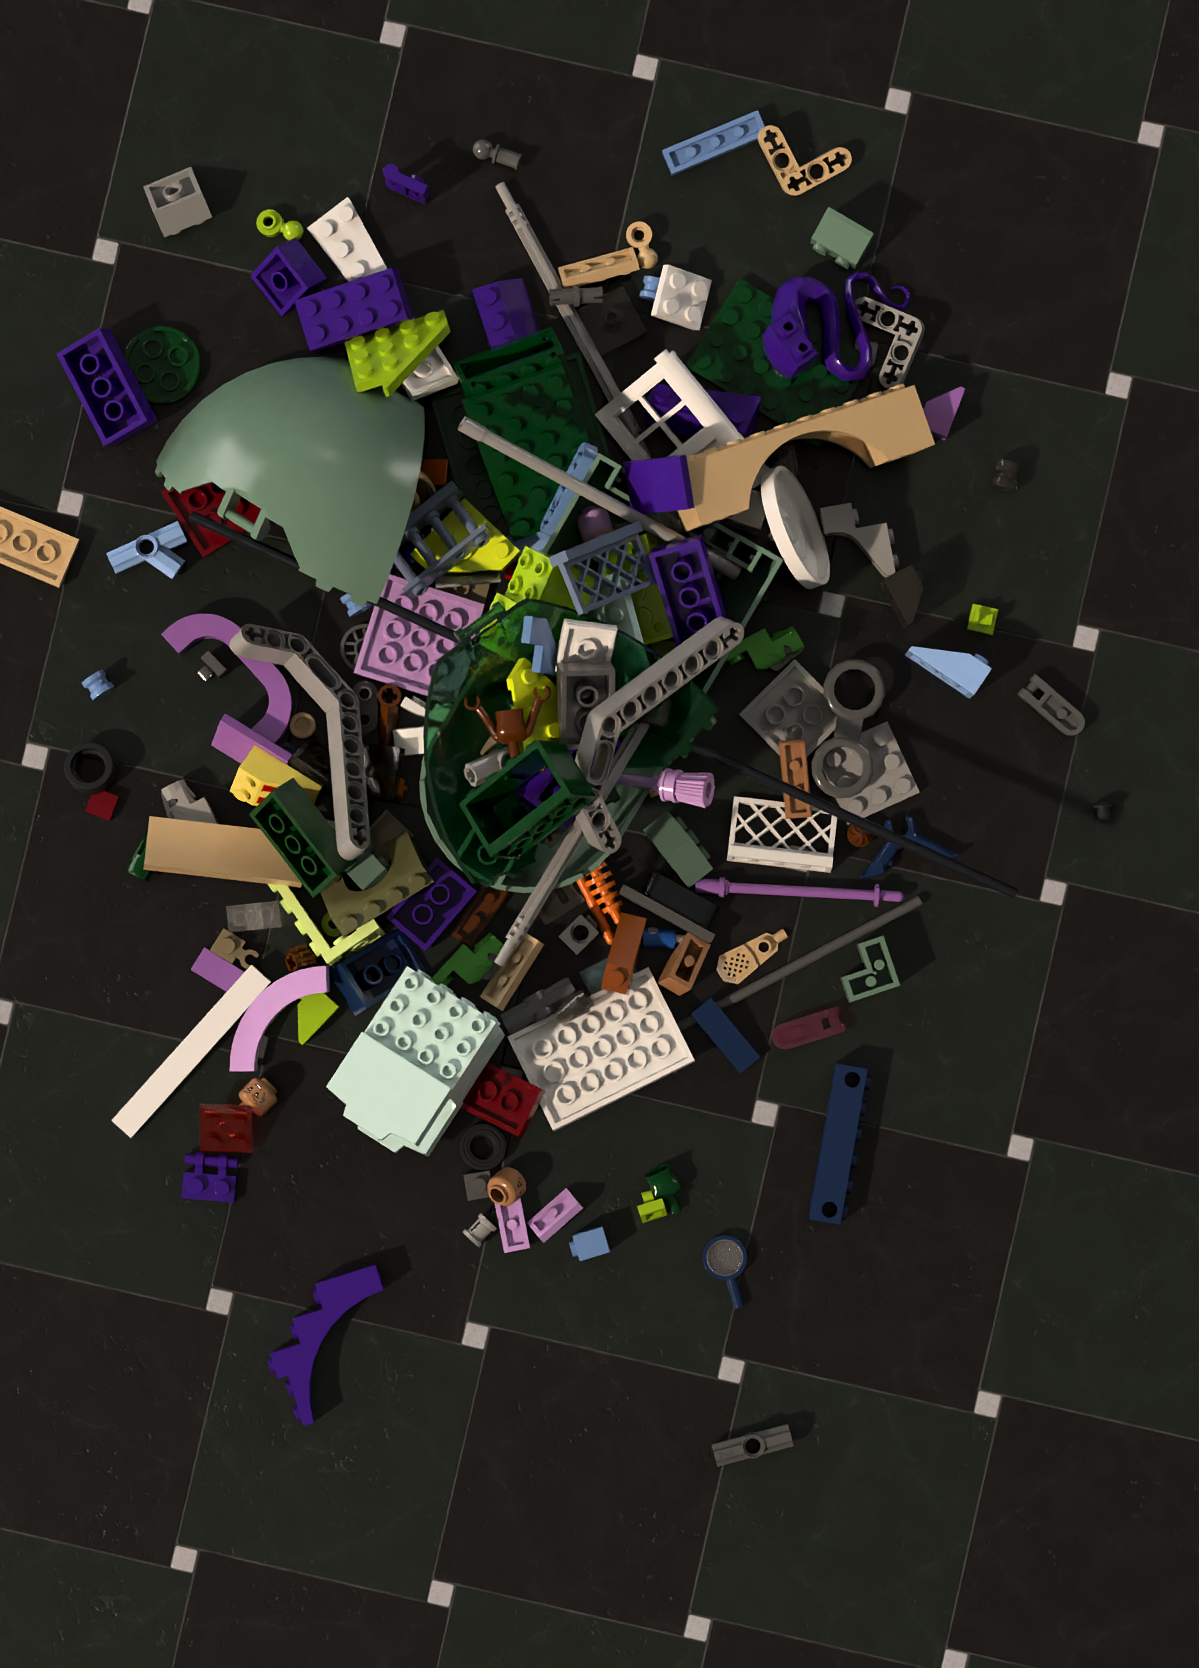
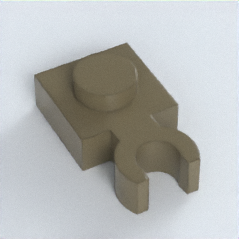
[210,928,260,969]

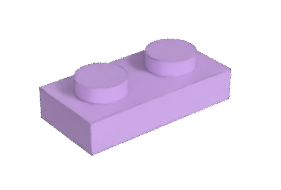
[527,1188,583,1243]
[495,1197,530,1253]

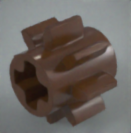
[286,943,318,973]

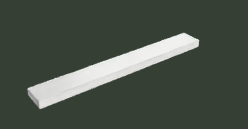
[111,964,271,1138]

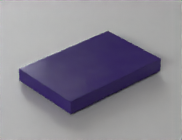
[624,455,695,514]

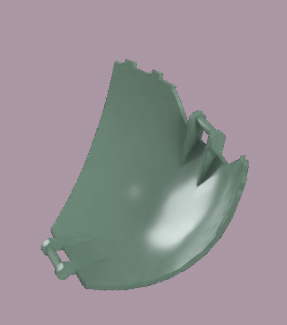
[155,357,425,606]

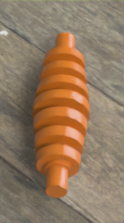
[585,861,623,924]

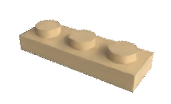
[558,247,640,289]
[480,933,544,1011]

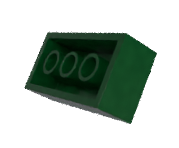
[249,778,358,898]

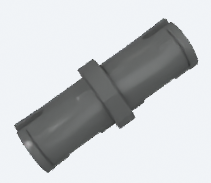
[549,286,603,307]

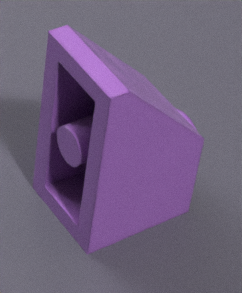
[923,387,965,441]

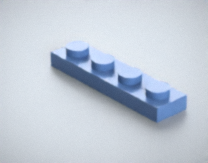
[662,110,768,176]

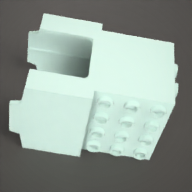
[326,966,505,1157]

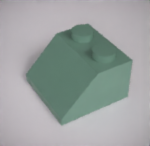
[810,207,874,270]

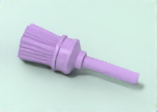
[615,768,715,808]

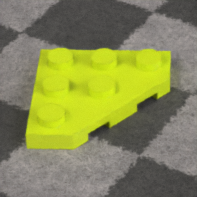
[410,498,521,573]
[506,657,560,772]

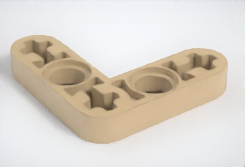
[757,125,852,196]

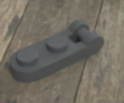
[1017,674,1085,736]

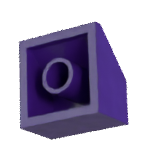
[250,238,327,317]

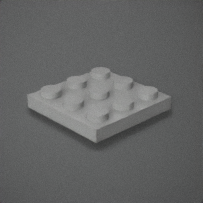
[739,659,837,757]
[822,721,920,825]

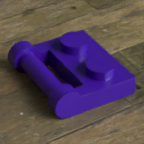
[383,164,430,205]

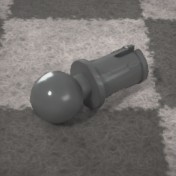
[473,139,522,170]

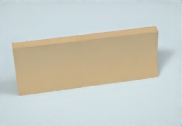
[143,816,302,888]

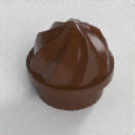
[847,824,873,847]

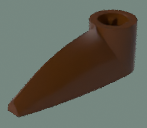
[378,684,402,760]

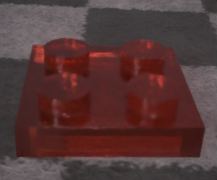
[199,1104,254,1153]

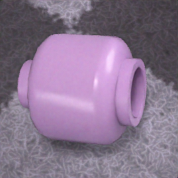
[576,506,614,543]

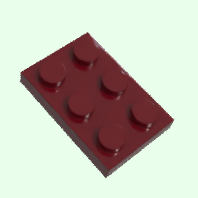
[460,1062,545,1138]

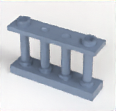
[394,481,494,599]

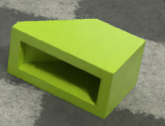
[298,993,340,1045]

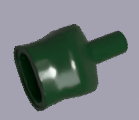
[645,1164,682,1214]

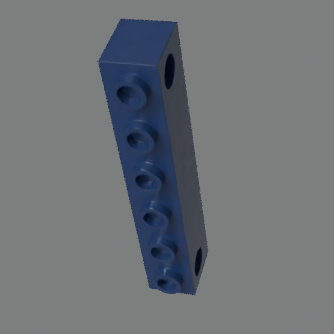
[808,1063,871,1225]

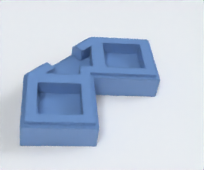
[521,616,557,675]

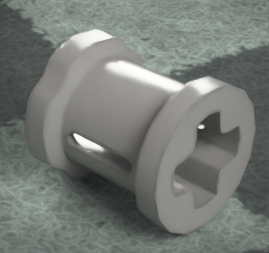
[463,1213,497,1248]

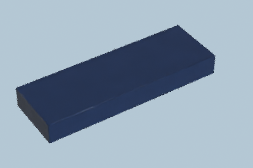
[690,997,760,1074]

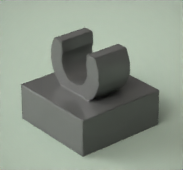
[198,651,229,681]

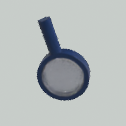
[702,1235,747,1309]

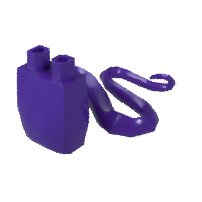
[762,271,911,382]

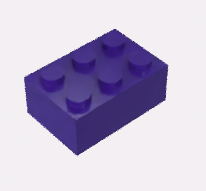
[386,858,477,952]

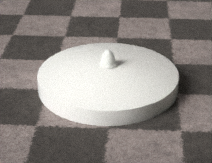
[761,465,830,589]

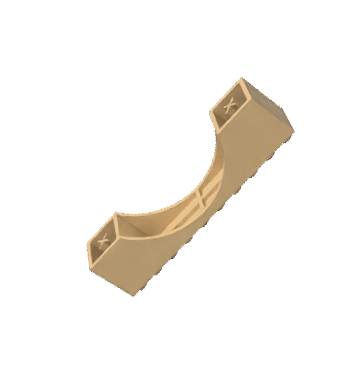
[677,383,935,532]

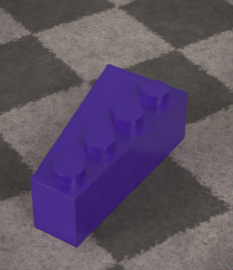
[644,384,762,438]

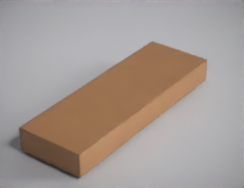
[778,738,812,819]

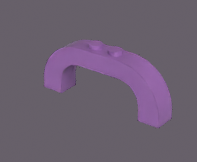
[161,614,293,745]

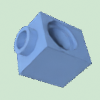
[569,1226,610,1261]

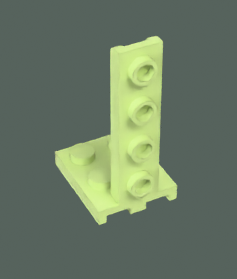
[268,884,386,968]

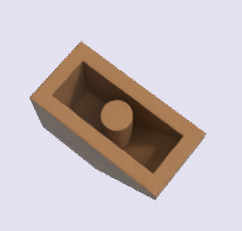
[657,932,711,996]

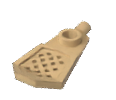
[716,929,788,984]

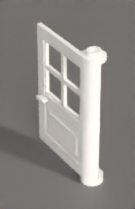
[595,349,770,489]

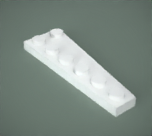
[307,197,414,320]

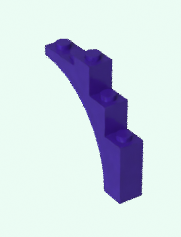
[268,1263,385,1426]

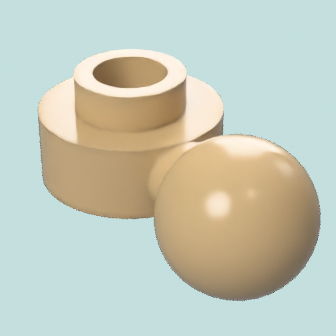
[626,221,658,269]

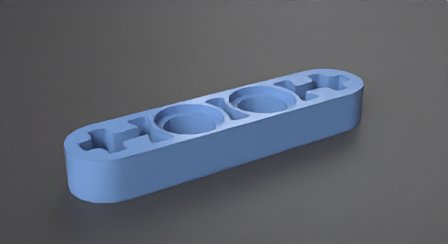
[540,442,598,536]

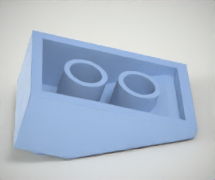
[905,646,992,699]

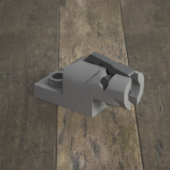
[161,779,219,824]

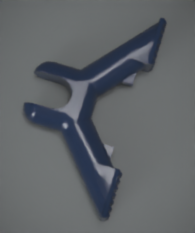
[860,814,958,880]

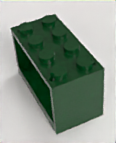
[453,327,578,398]
[459,740,597,860]

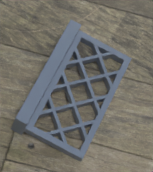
[548,521,657,615]

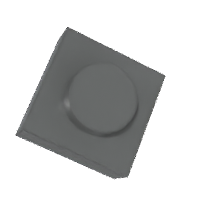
[463,1170,491,1201]

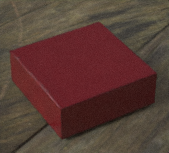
[85,791,120,821]

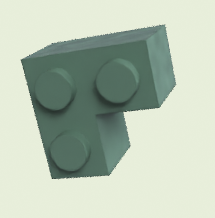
[643,811,713,888]
[346,844,391,891]
[840,936,900,1002]

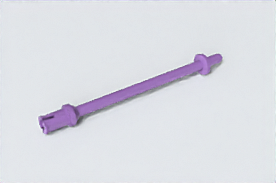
[695,877,904,907]

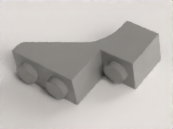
[819,503,899,578]

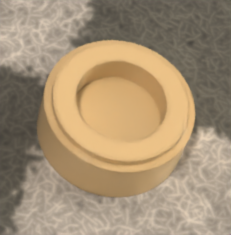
[290,712,316,739]

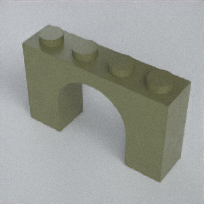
[321,830,434,936]

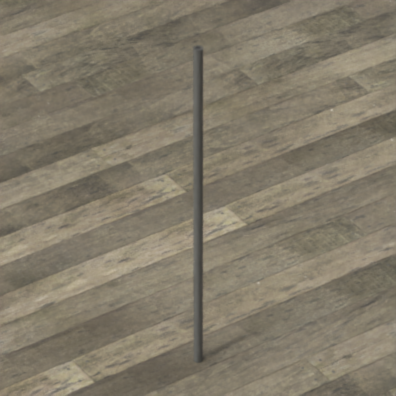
[676,895,923,1032]

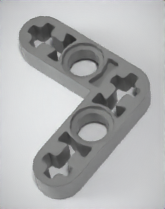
[855,297,925,388]

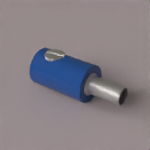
[643,927,685,949]

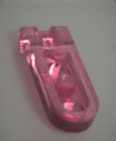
[771,1006,846,1050]

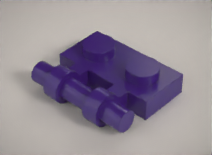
[182,1152,238,1203]

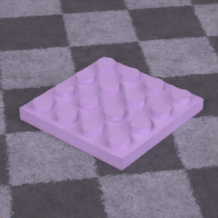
[354,574,485,704]

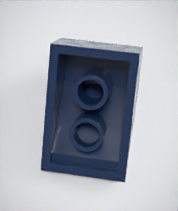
[329,929,427,1016]

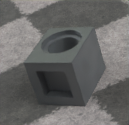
[559,914,599,955]

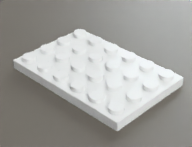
[508,967,695,1131]

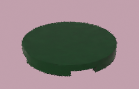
[124,326,201,405]

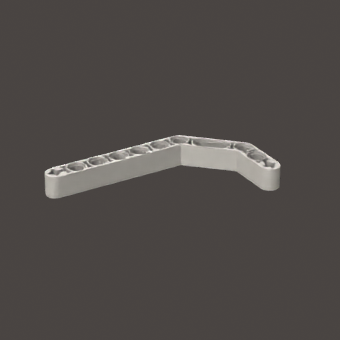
[575,617,744,854]
[229,624,371,861]

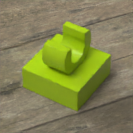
[966,604,999,636]
[637,1190,667,1223]

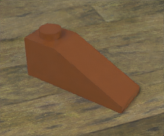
[601,912,647,995]

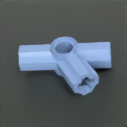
[106,521,187,580]

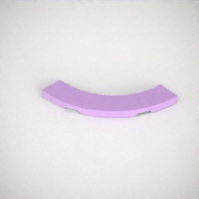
[230,965,330,1071]

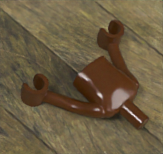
[464,685,551,758]

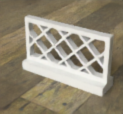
[727,796,837,873]

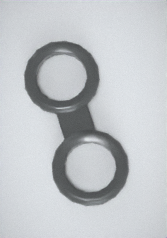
[811,659,886,798]

